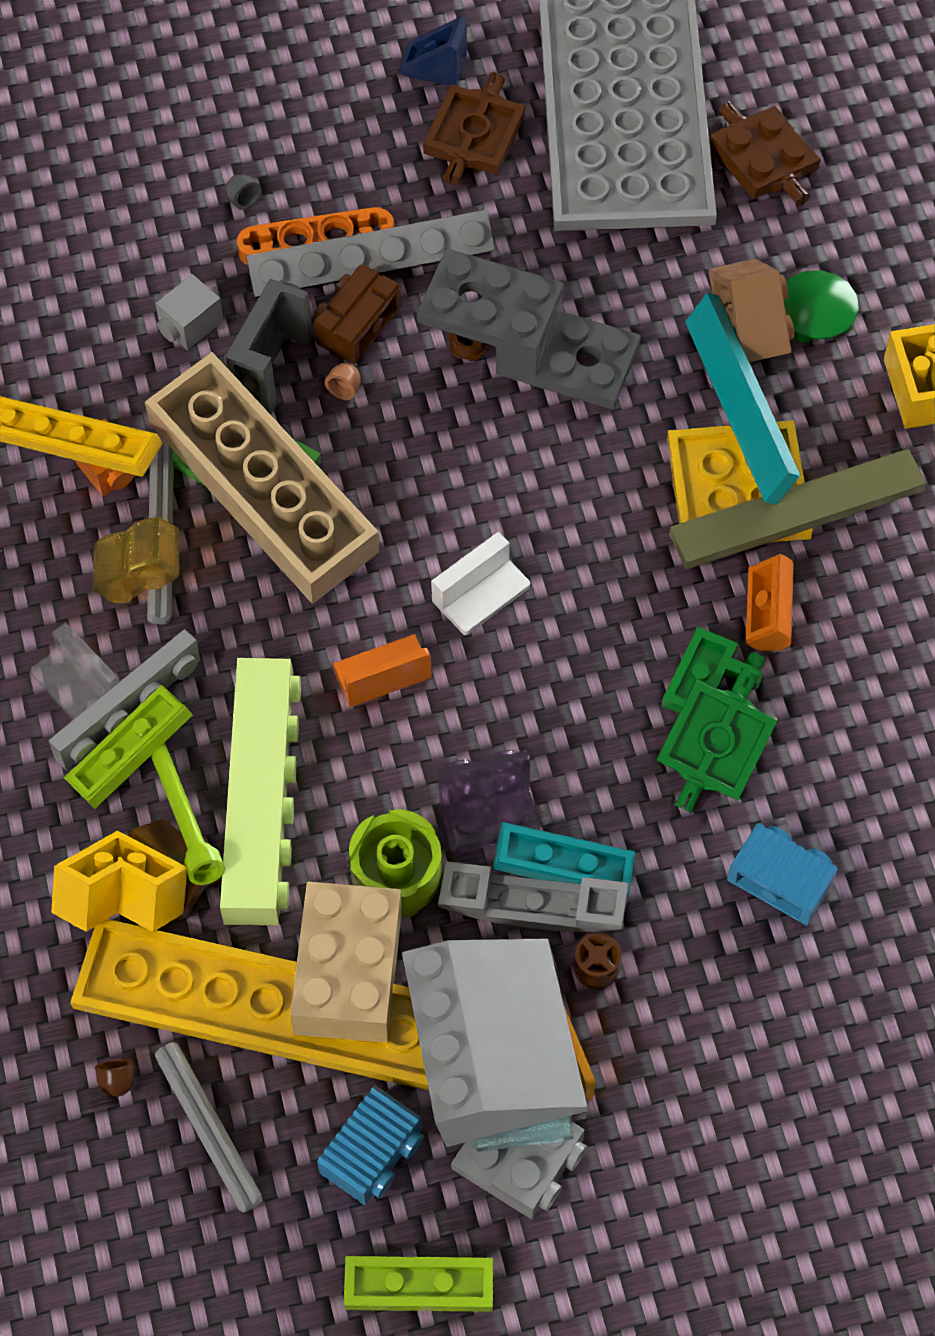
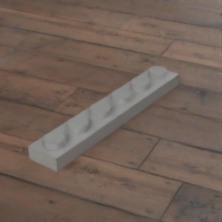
[246,210,495,297]

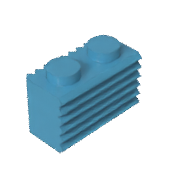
[727,823,838,926]
[317,1085,424,1205]

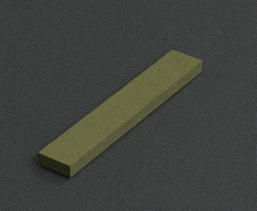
[669,449,927,570]

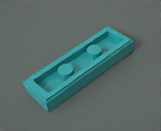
[493,822,635,896]

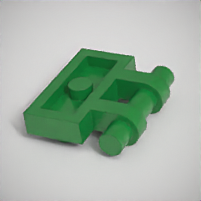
[662,627,766,713]

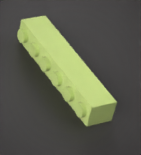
[220,658,301,926]

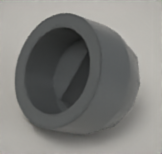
[226,174,262,210]

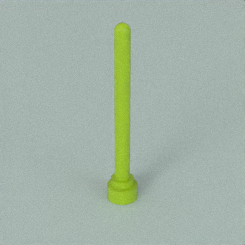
[151,743,225,885]

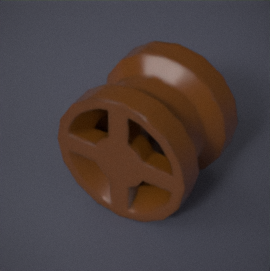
[573,932,621,989]

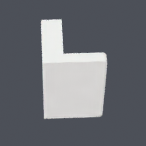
[431,532,530,635]

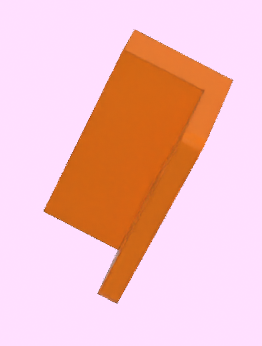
[333,634,432,708]

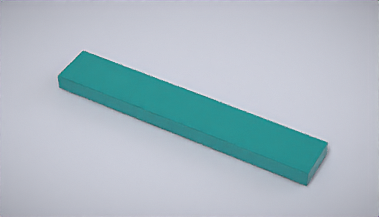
[685,293,800,505]

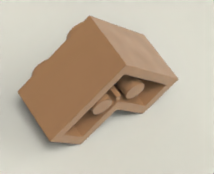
[708,259,794,362]

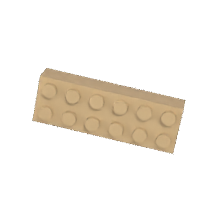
[145,352,379,604]

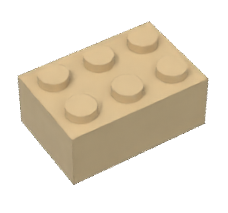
[290,882,402,1043]

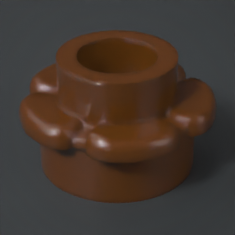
[449,333,489,361]

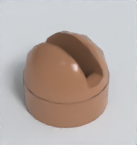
[325,363,361,400]

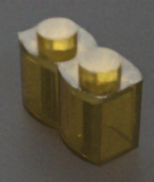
[93,517,179,603]

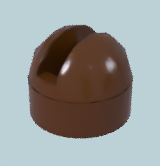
[95,1059,135,1097]

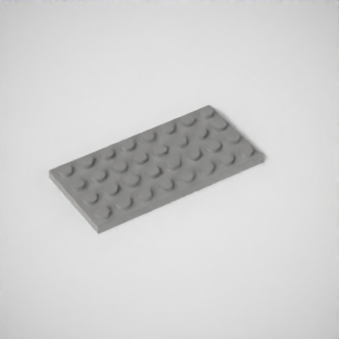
[539,0,717,231]

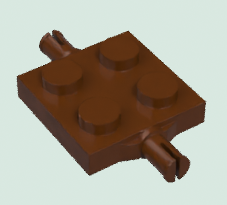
[423,72,525,186]
[709,101,821,206]

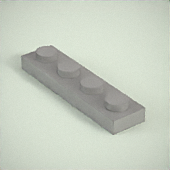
[48,629,200,771]

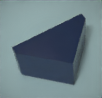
[398,16,467,86]

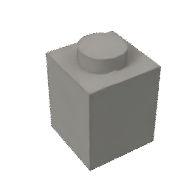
[155,274,224,351]

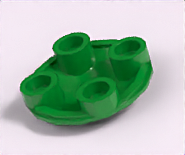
[783,270,859,343]

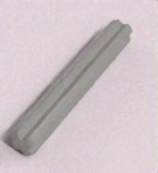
[155,1042,262,1212]

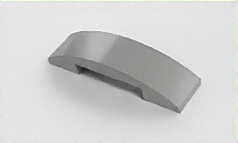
[438,862,628,932]

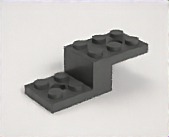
[417,248,641,410]

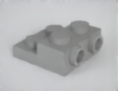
[451,1117,587,1220]

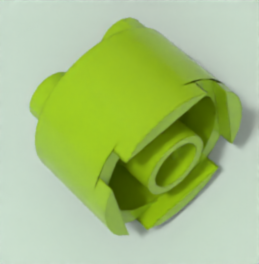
[349,809,442,918]

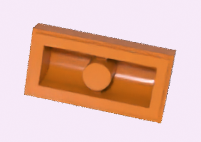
[745,554,794,652]

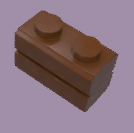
[312,264,402,364]

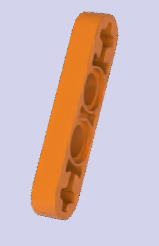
[237,207,394,265]

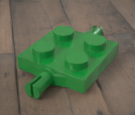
[656,667,778,813]

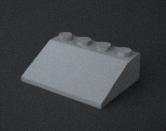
[402,939,588,1147]

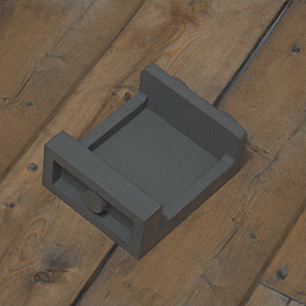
[225,279,313,415]

